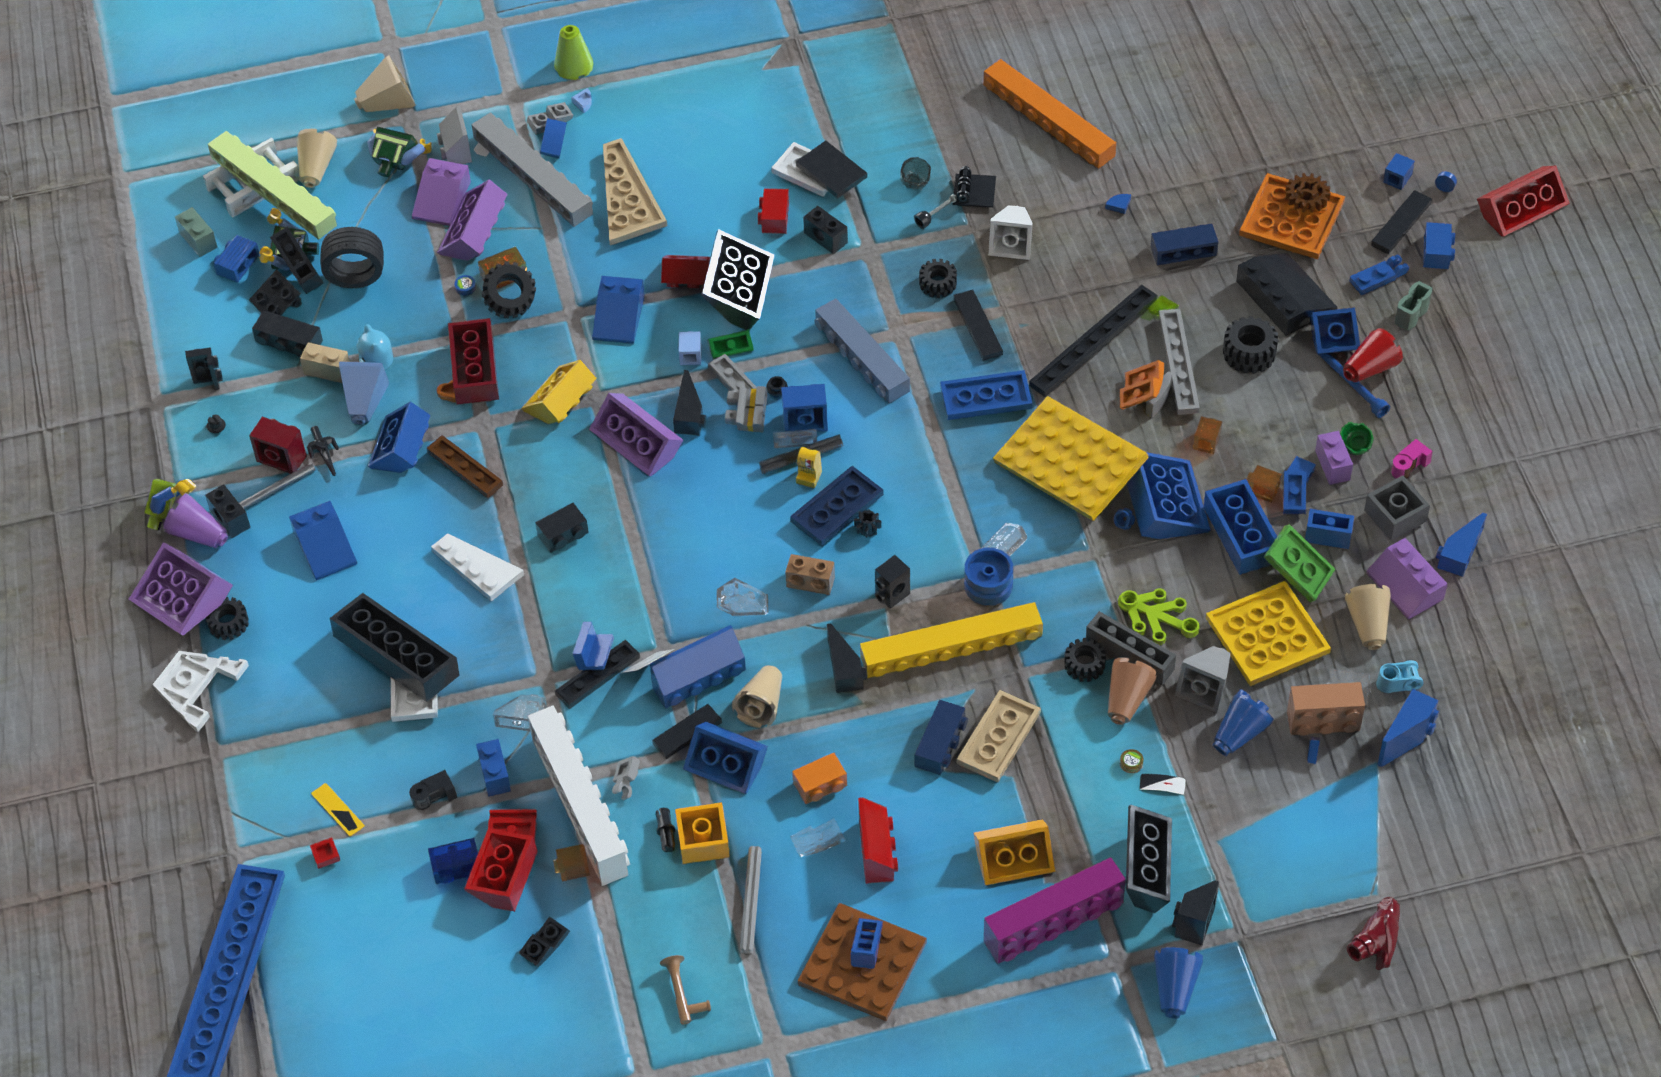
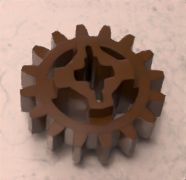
[1285,173,1331,213]

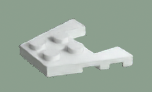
[153,651,249,732]

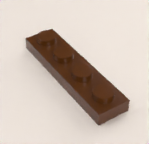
[427,435,503,499]

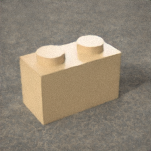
[300,343,350,383]

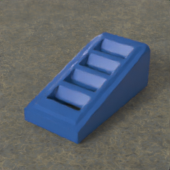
[851,918,883,969]

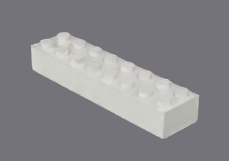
[528,705,630,886]

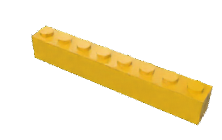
[860,602,1043,678]

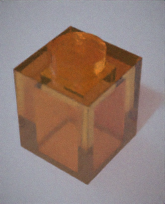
[1193,416,1222,454]
[1246,465,1282,503]
[553,844,590,882]

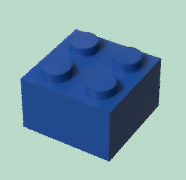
[781,384,828,434]

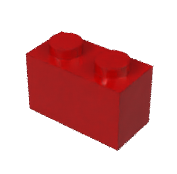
[758,188,789,234]

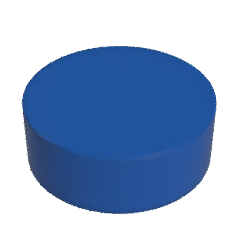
[1435,171,1457,192]

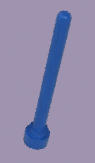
[1316,351,1390,418]

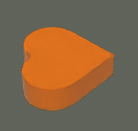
[437,380,456,403]

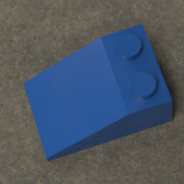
[592,276,645,344]
[289,501,358,580]
[1377,689,1439,767]

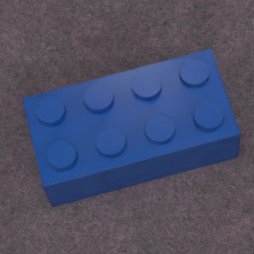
[1203,479,1277,575]

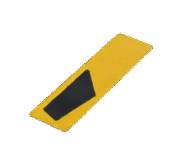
[311,783,365,836]

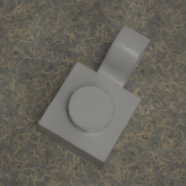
[612,756,640,800]

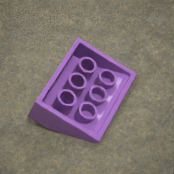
[129,542,233,635]

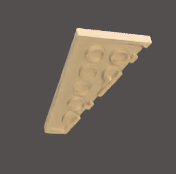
[603,138,667,246]

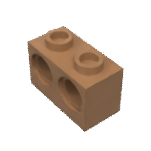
[785,554,835,595]

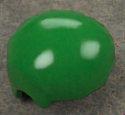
[1340,422,1374,455]

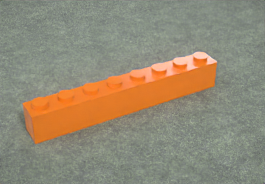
[983,59,1116,169]

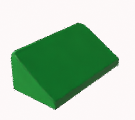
[707,330,754,360]

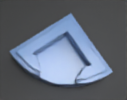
[571,88,592,113]

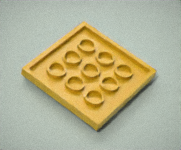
[1206,581,1331,686]

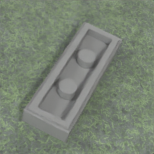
[708,354,757,391]

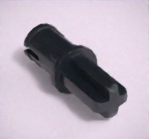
[655,807,675,852]

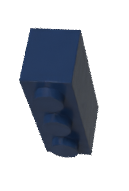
[1150,224,1219,266]
[914,699,968,775]

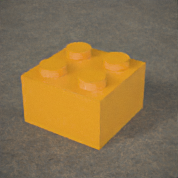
[675,802,730,864]

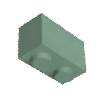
[175,207,218,257]

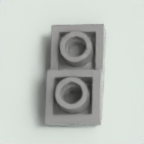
[527,102,573,135]
[1145,371,1172,418]

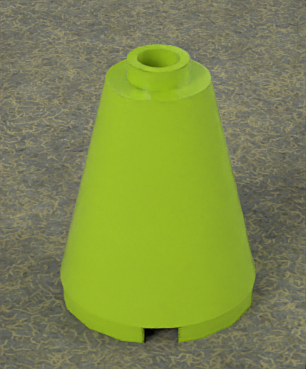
[554,25,594,80]

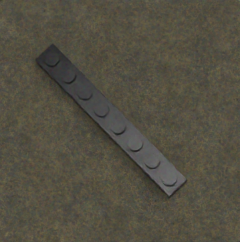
[1029,284,1158,397]

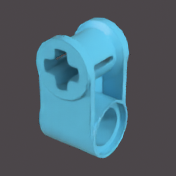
[1376,660,1424,693]

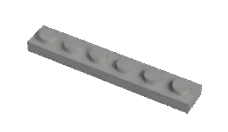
[1159,309,1200,415]

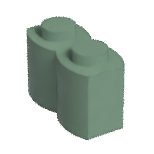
[1395,281,1432,331]

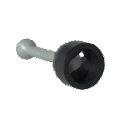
[914,194,957,229]

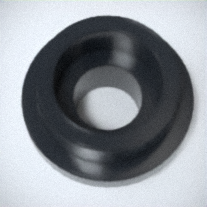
[766,376,788,397]

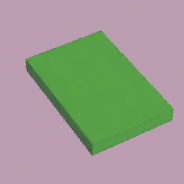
[1264,524,1335,603]

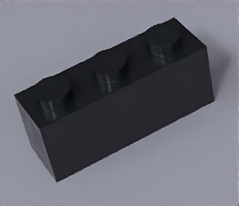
[252,310,323,357]

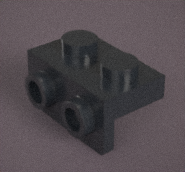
[185,347,223,390]

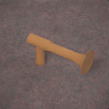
[660,955,711,1024]

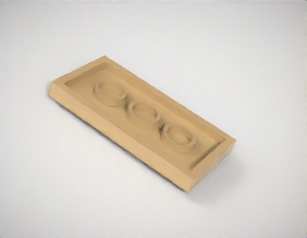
[957,690,1041,782]

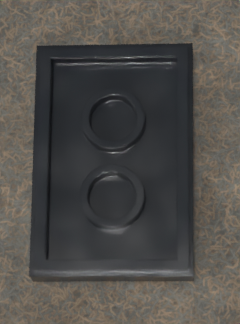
[796,140,868,199]

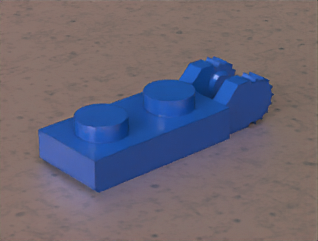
[1349,255,1410,295]

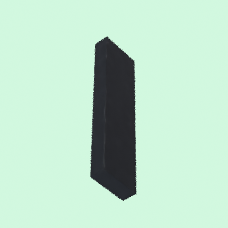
[1371,190,1432,254]
[953,289,1003,361]
[555,639,640,709]

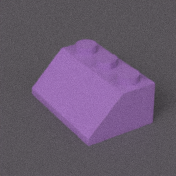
[1366,538,1447,620]

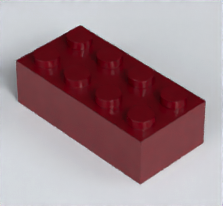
[448,318,499,405]

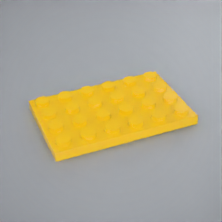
[993,396,1149,521]

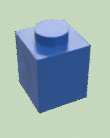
[1383,153,1415,190]

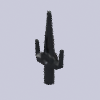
[307,426,339,476]

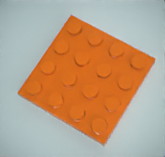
[1239,173,1345,260]

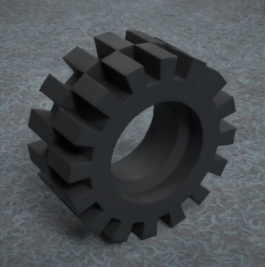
[919,259,957,298]
[206,597,249,640]
[1064,638,1106,682]

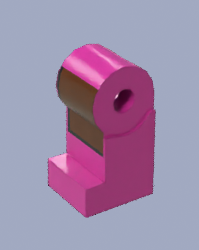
[1391,439,1433,479]

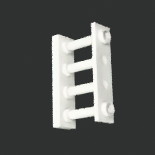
[203,138,300,218]

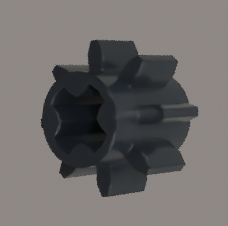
[854,509,882,538]

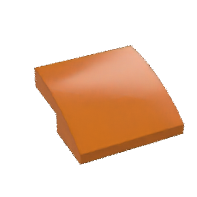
[1120,360,1164,410]

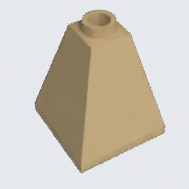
[354,55,416,112]

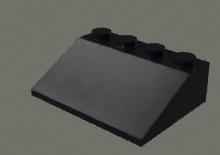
[701,229,774,331]
[1236,253,1338,336]

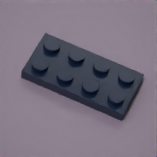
[790,466,884,546]

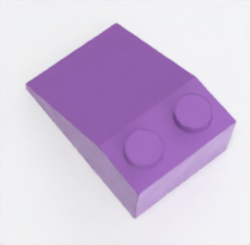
[412,158,471,226]

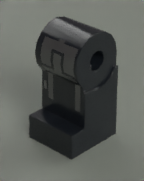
[409,770,457,810]

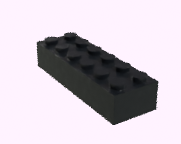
[329,593,460,702]

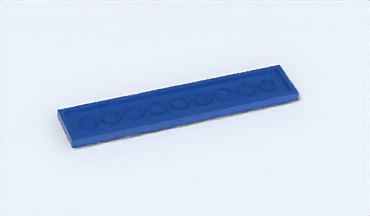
[167,864,285,1077]

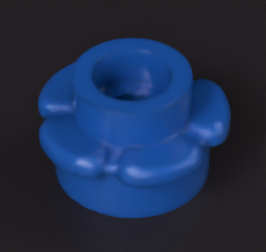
[1114,508,1135,530]

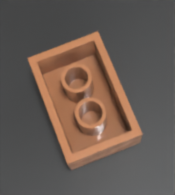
[1287,682,1365,736]

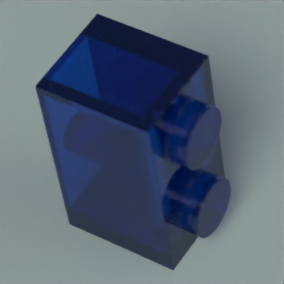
[428,838,478,884]

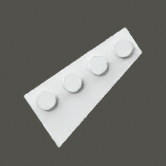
[431,534,524,601]

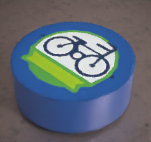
[454,275,476,296]

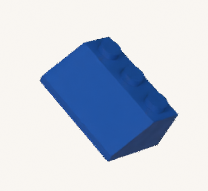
[368,401,430,473]
[683,722,768,794]

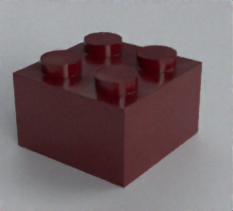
[249,416,307,474]

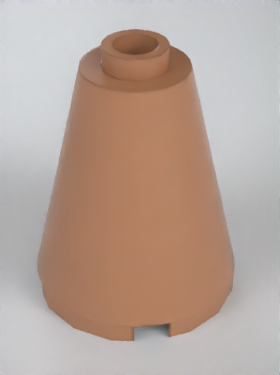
[1108,658,1157,725]

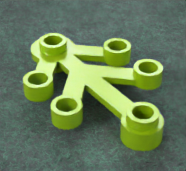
[1118,588,1199,646]

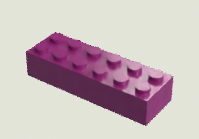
[984,857,1126,964]

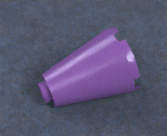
[163,494,228,548]

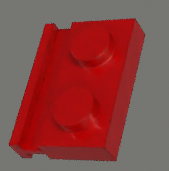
[488,809,537,842]

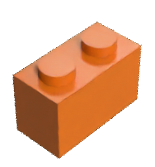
[792,753,847,804]

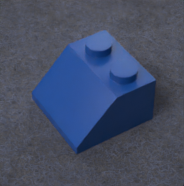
[1310,307,1360,355]

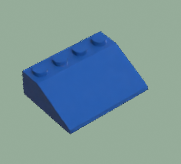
[1127,452,1210,539]

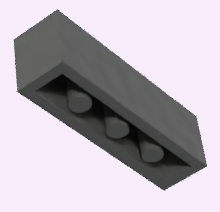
[1086,611,1176,685]

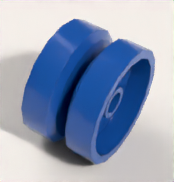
[964,548,1013,606]

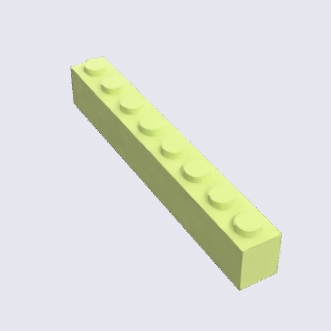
[208,131,337,240]

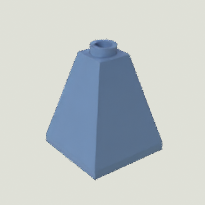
[339,362,389,425]

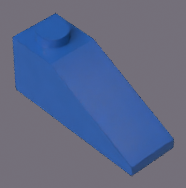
[1436,513,1487,577]

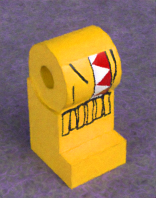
[796,447,822,488]

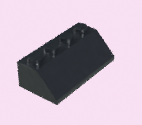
[1126,805,1172,913]

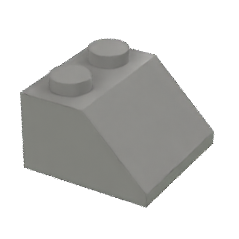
[437,106,472,164]

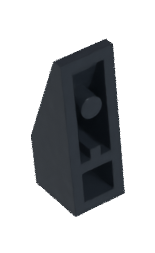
[270,226,324,294]
[673,370,706,436]
[827,623,867,693]

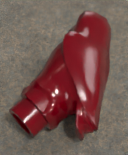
[1347,897,1400,970]

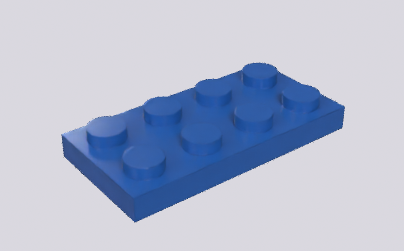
[940,370,1033,420]

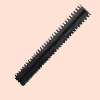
[759,434,843,474]

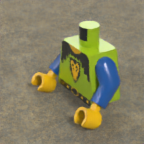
[145,479,196,530]

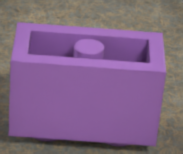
[1315,431,1353,485]

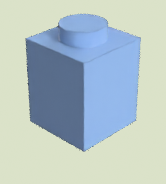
[679,331,702,365]

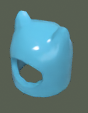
[357,324,394,370]

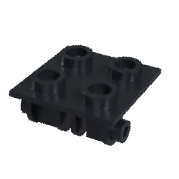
[952,166,996,208]
[249,269,302,315]

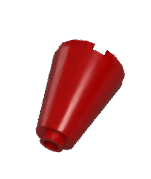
[1343,328,1403,382]

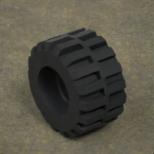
[482,261,536,319]
[1223,316,1278,374]

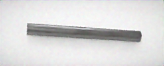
[239,463,316,510]

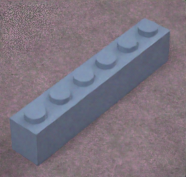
[814,298,910,403]

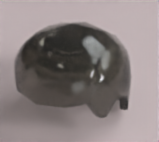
[900,157,931,190]

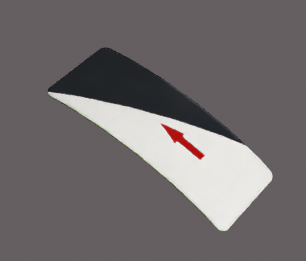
[1140,774,1186,795]

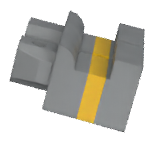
[725,386,767,433]

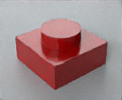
[310,837,341,869]

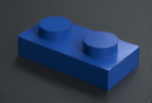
[1283,471,1306,514]

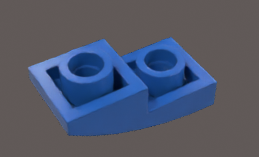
[540,118,567,158]

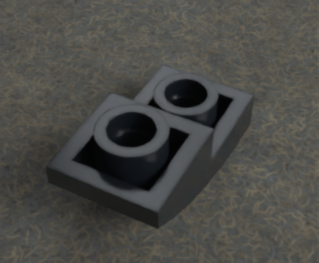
[518,916,570,967]

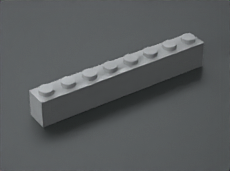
[471,112,593,227]

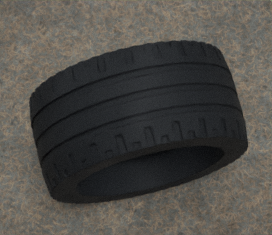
[320,226,384,289]

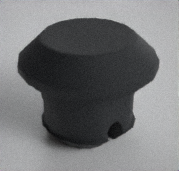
[206,414,226,433]

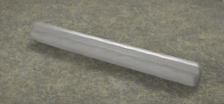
[740,846,762,954]

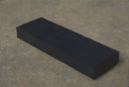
[652,704,722,759]

